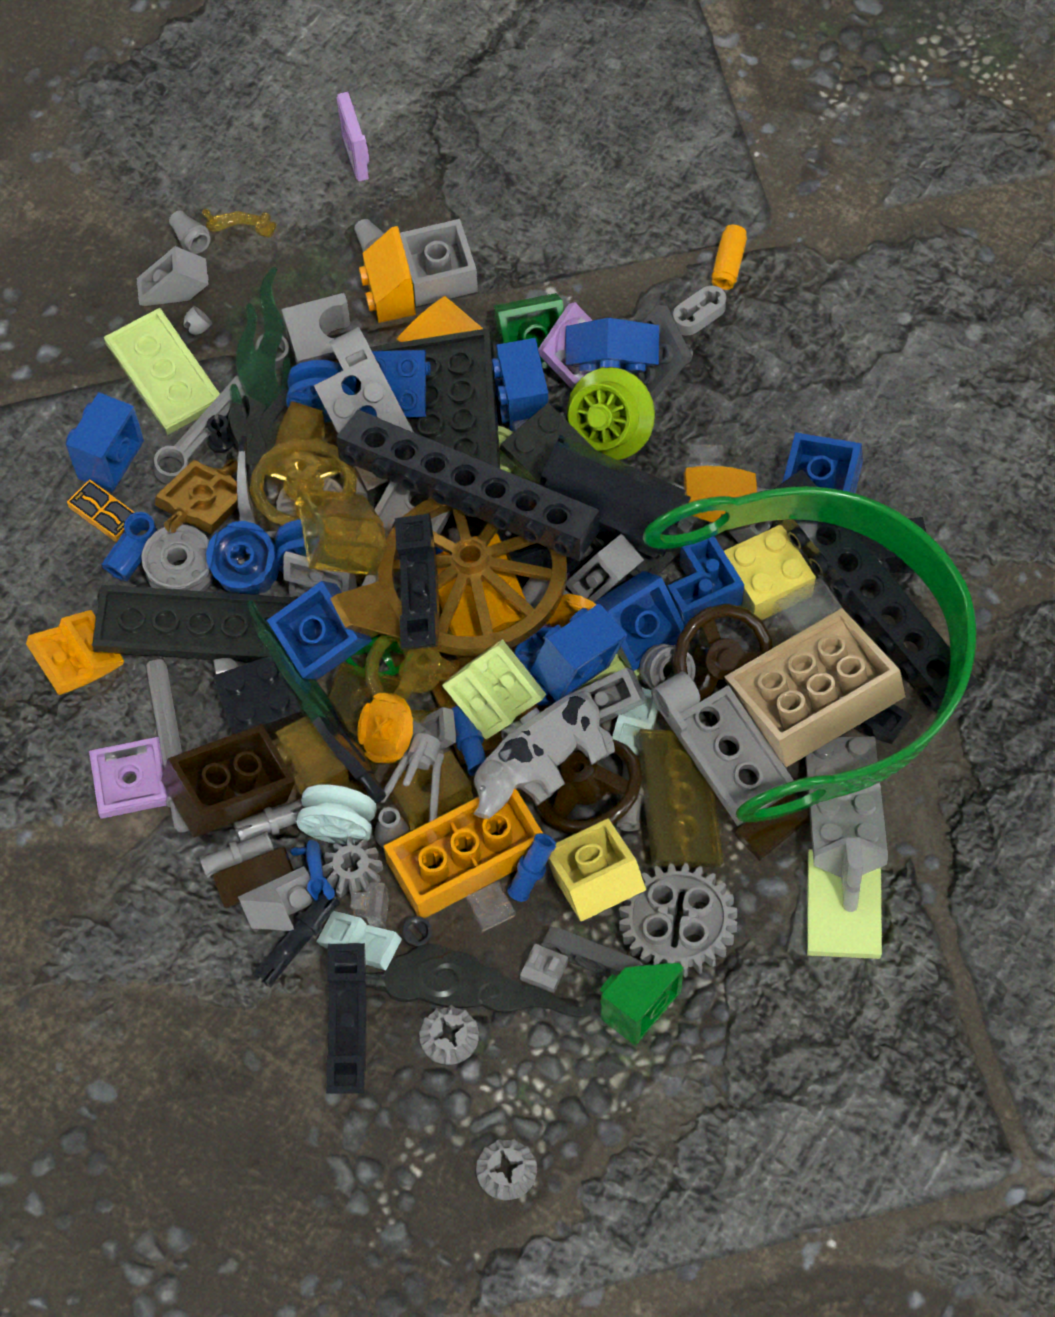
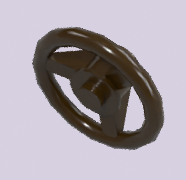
[673,603,773,712]
[537,739,643,834]

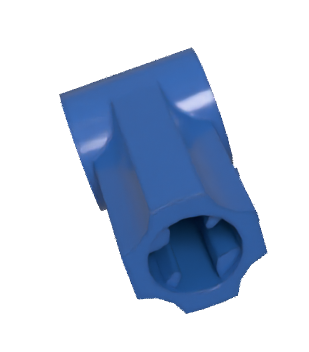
[101,512,158,582]

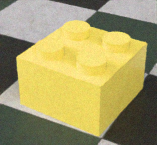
[724,524,816,620]
[548,818,646,922]

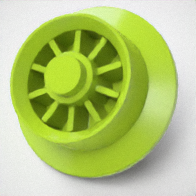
[567,368,655,460]

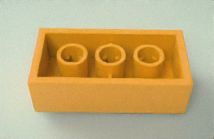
[384,789,543,918]

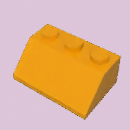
[436,534,526,636]

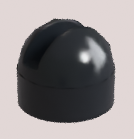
[402,916,432,947]

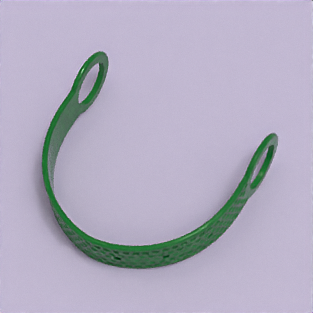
[643,486,976,822]

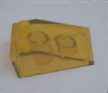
[297,488,388,575]

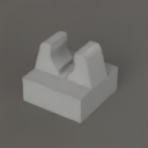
[520,944,568,994]

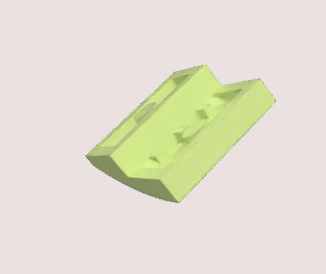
[442,639,546,739]

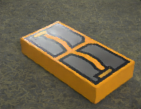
[67,479,135,543]

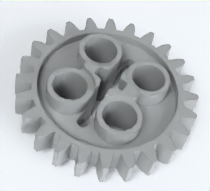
[619,863,737,977]

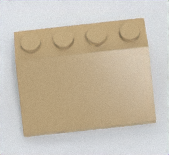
[724,608,905,767]

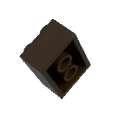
[161,724,296,838]

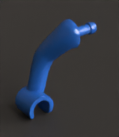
[291,840,335,901]

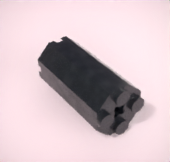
[539,435,691,558]

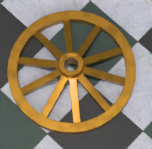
[378,498,567,656]

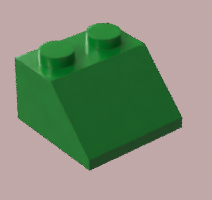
[493,293,565,369]
[600,963,684,1046]

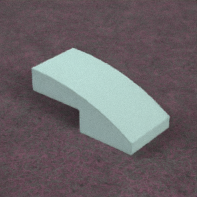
[612,688,659,757]
[316,911,402,970]

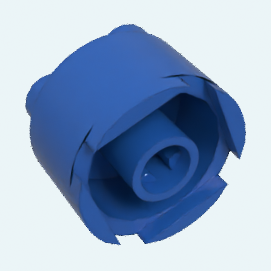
[206,521,280,595]

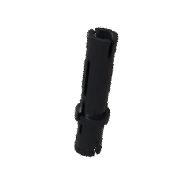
[253,890,341,988]

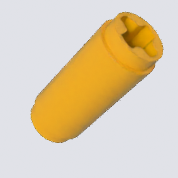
[711,224,747,290]

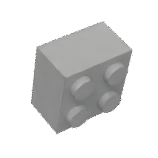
[400,219,478,307]

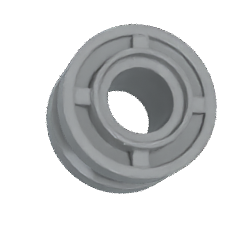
[640,644,695,689]

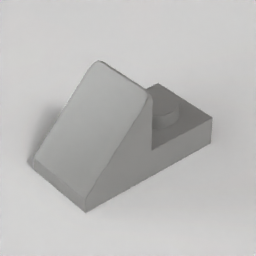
[238,866,314,931]

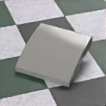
[284,551,357,597]

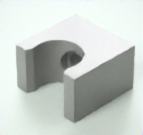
[281,293,350,365]

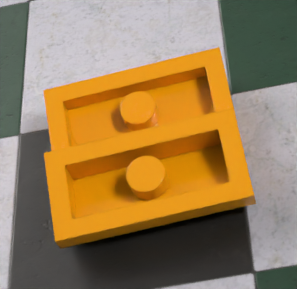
[397,296,483,342]
[683,466,757,523]
[26,610,124,695]

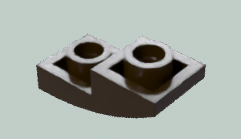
[212,847,294,909]

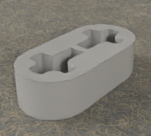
[673,286,726,336]

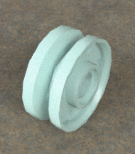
[296,785,377,845]

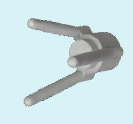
[380,733,444,822]

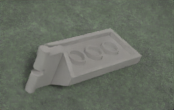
[805,736,888,912]

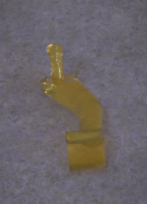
[202,208,277,238]

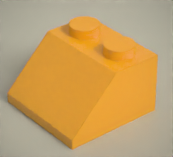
[359,226,416,323]

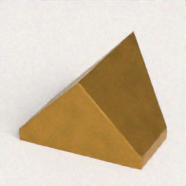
[330,581,400,638]

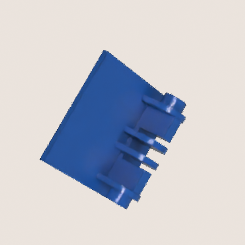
[361,350,431,417]

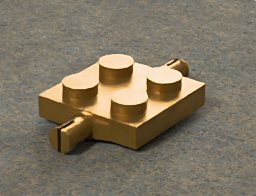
[155,459,238,534]

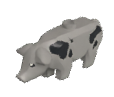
[474,691,615,819]

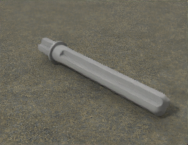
[146,659,189,833]

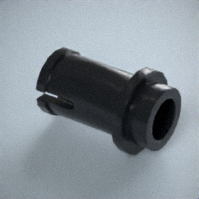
[207,415,234,453]

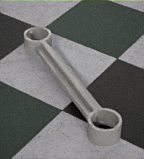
[153,332,289,484]

